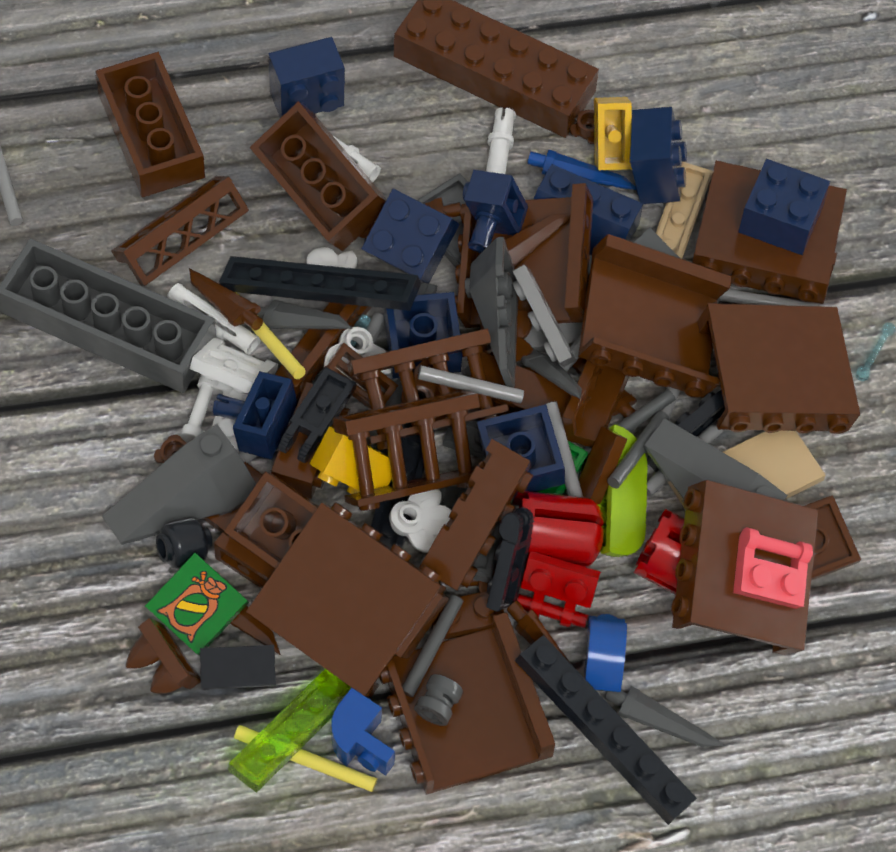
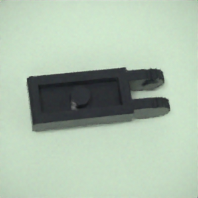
[278,367,356,463]
[487,507,535,612]

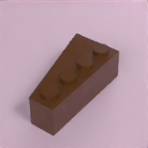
[419,439,533,591]

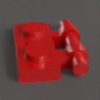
[517,551,601,628]

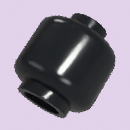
[156,518,212,568]

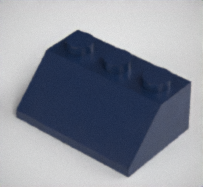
[534,164,643,255]

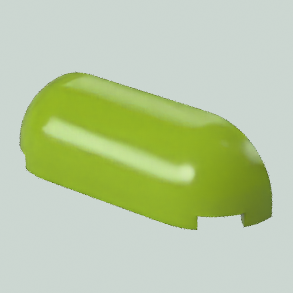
[598,424,648,557]

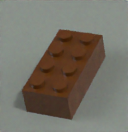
[95,51,205,198]
[250,101,387,251]

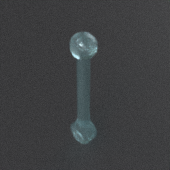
[856,322,896,381]

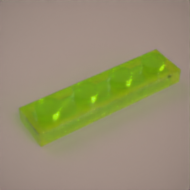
[228,669,352,793]

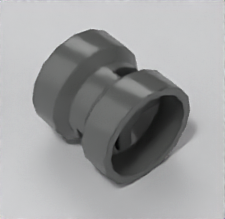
[414,674,463,726]

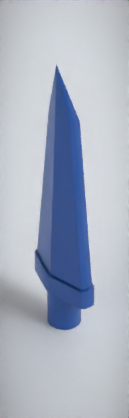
[527,150,637,190]

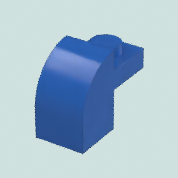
[584,614,627,692]
[331,688,395,776]

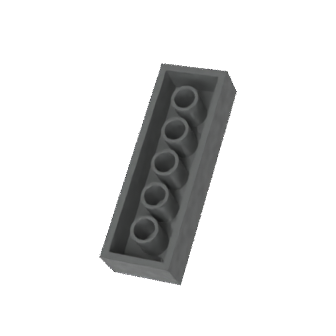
[0,238,216,393]

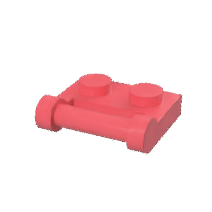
[733,527,813,609]

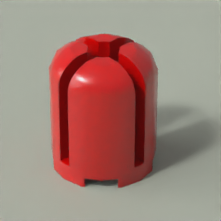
[512,491,604,567]
[633,509,684,595]

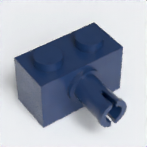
[463,170,528,253]
[213,371,298,460]

